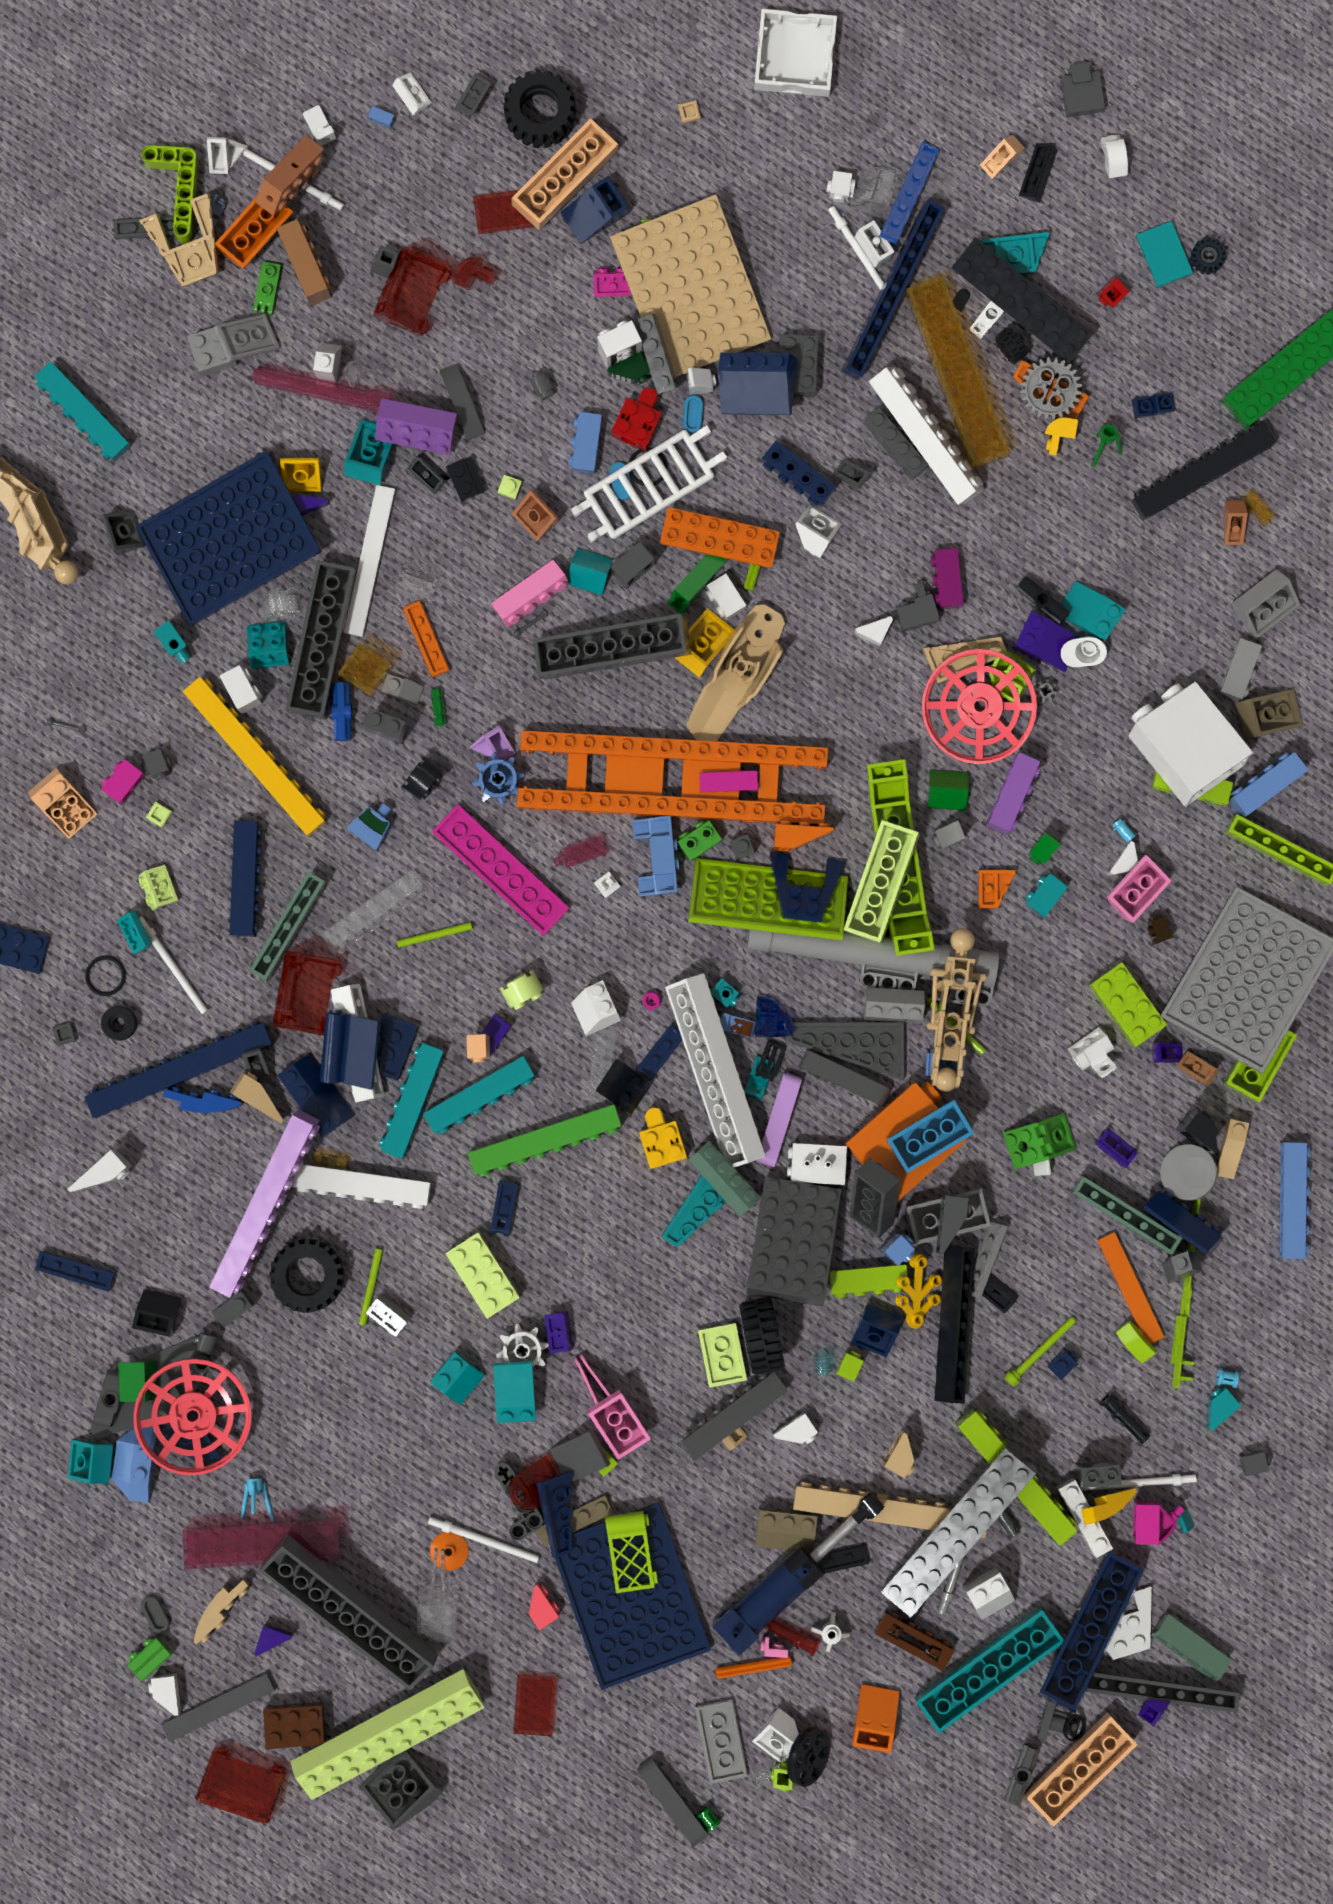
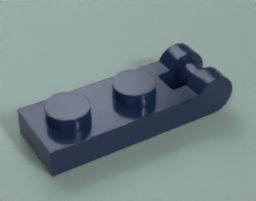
[490,1180,518,1237]

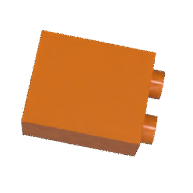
[844,1081,967,1202]

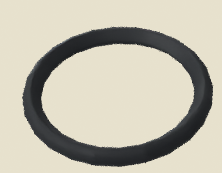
[629,447,668,487]
[85,956,126,996]

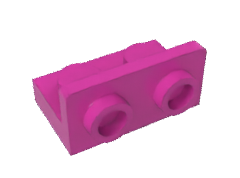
[593,267,632,297]

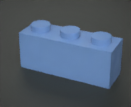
[568,412,602,474]

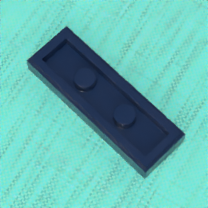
[636,1024,682,1081]

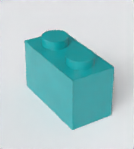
[1025,873,1068,918]

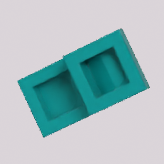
[745,1056,774,1101]

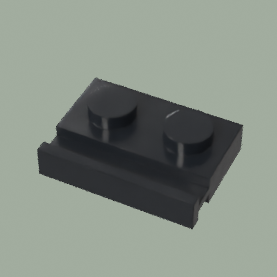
[446,456,486,502]

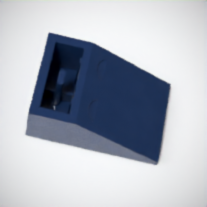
[560,176,628,244]

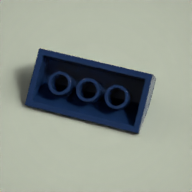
[277,1053,355,1138]
[1143,1190,1224,1256]

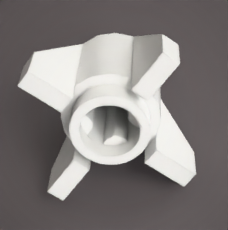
[811,1612,850,1652]

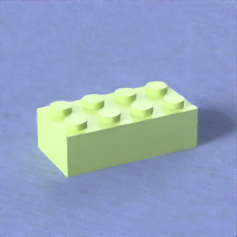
[445,1232,520,1319]

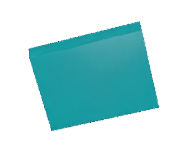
[567,548,614,595]

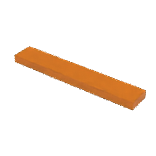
[1097,1232,1164,1344]

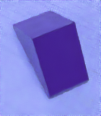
[1152,1043,1182,1063]
[254,1624,293,1656]

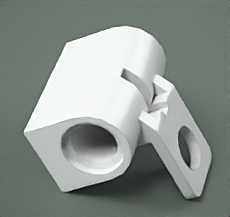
[1068,1027,1117,1078]

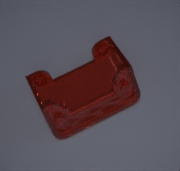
[373,245,452,336]
[273,952,342,1036]
[195,1747,287,1824]

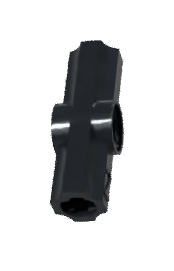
[1016,576,1070,625]

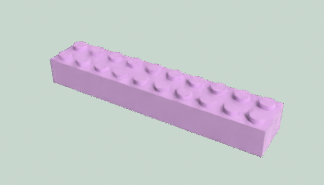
[209,1110,320,1298]

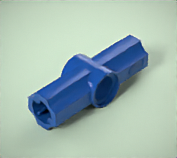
[331,682,352,741]

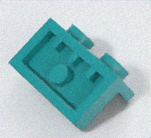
[117,910,151,954]

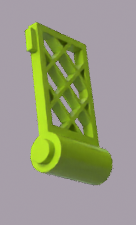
[605,1511,658,1593]

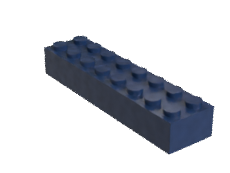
[1039,1552,1144,1714]

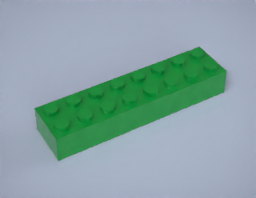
[1221,309,1333,430]

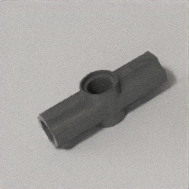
[1004,1744,1040,1806]

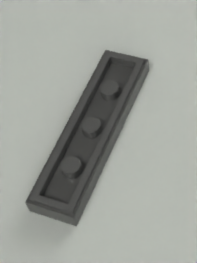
[114,215,187,240]

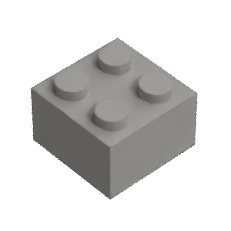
[187,328,237,377]

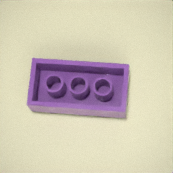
[375,398,457,455]
[985,752,1041,835]

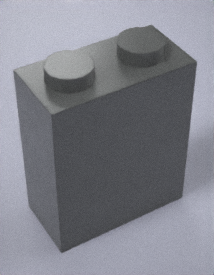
[362,708,409,745]

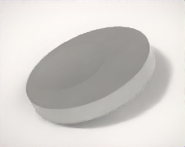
[1160,1144,1217,1201]

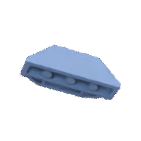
[112,1426,158,1503]

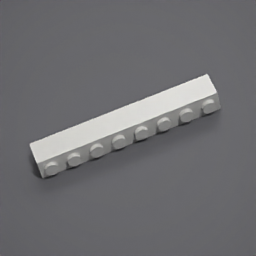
[288,1164,431,1209]

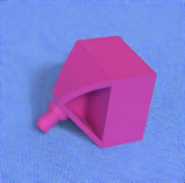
[1133,1500,1185,1545]

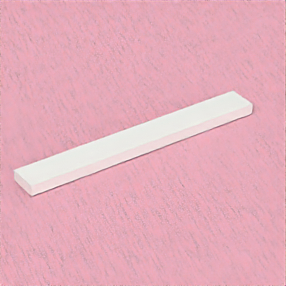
[344,485,395,638]

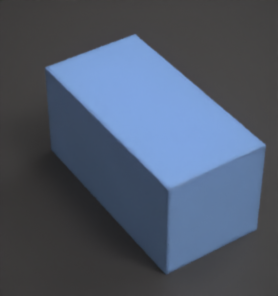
[368,106,395,129]

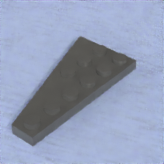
[788,1022,904,1080]

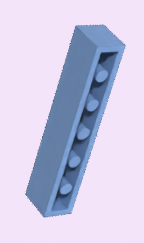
[1279,1142,1310,1259]

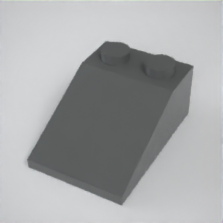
[936,1195,972,1254]

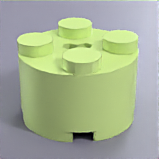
[499,969,544,1010]

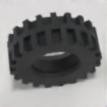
[269,1239,345,1313]

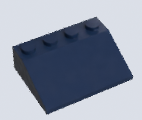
[718,352,799,416]

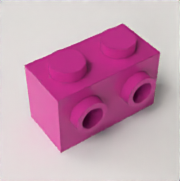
[101,759,145,805]

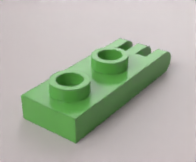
[253,261,282,315]

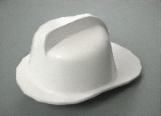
[1061,636,1107,667]

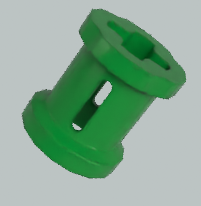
[696,1805,721,1832]

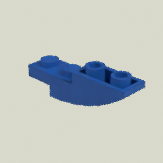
[163,1087,243,1113]

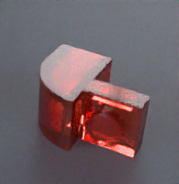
[451,257,496,290]

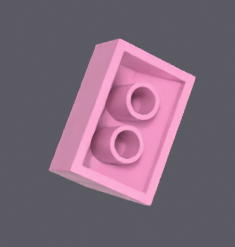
[1107,855,1172,923]

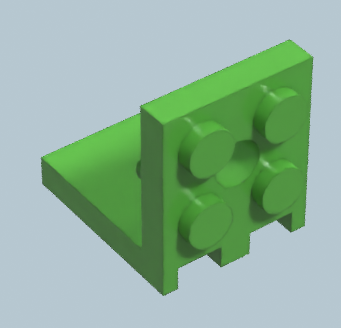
[1003,1113,1076,1169]

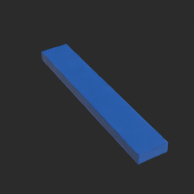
[879,142,940,245]

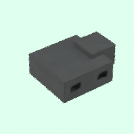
[1060,62,1105,118]

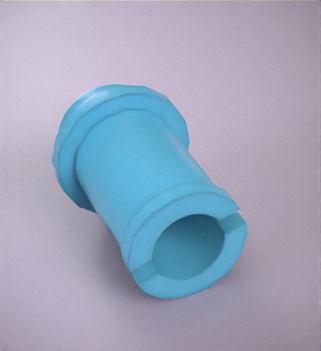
[1112,818,1136,843]

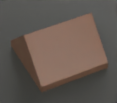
[512,490,559,541]

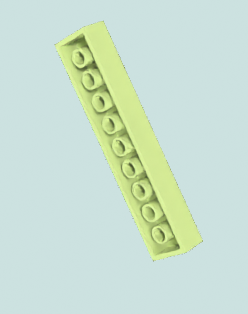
[290,1669,485,1800]

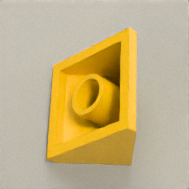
[280,458,321,492]

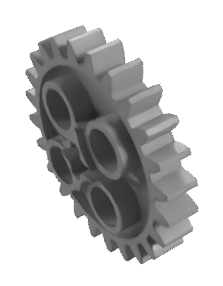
[1020,357,1082,420]

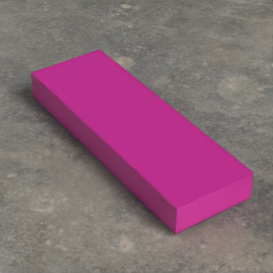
[700,771,758,793]

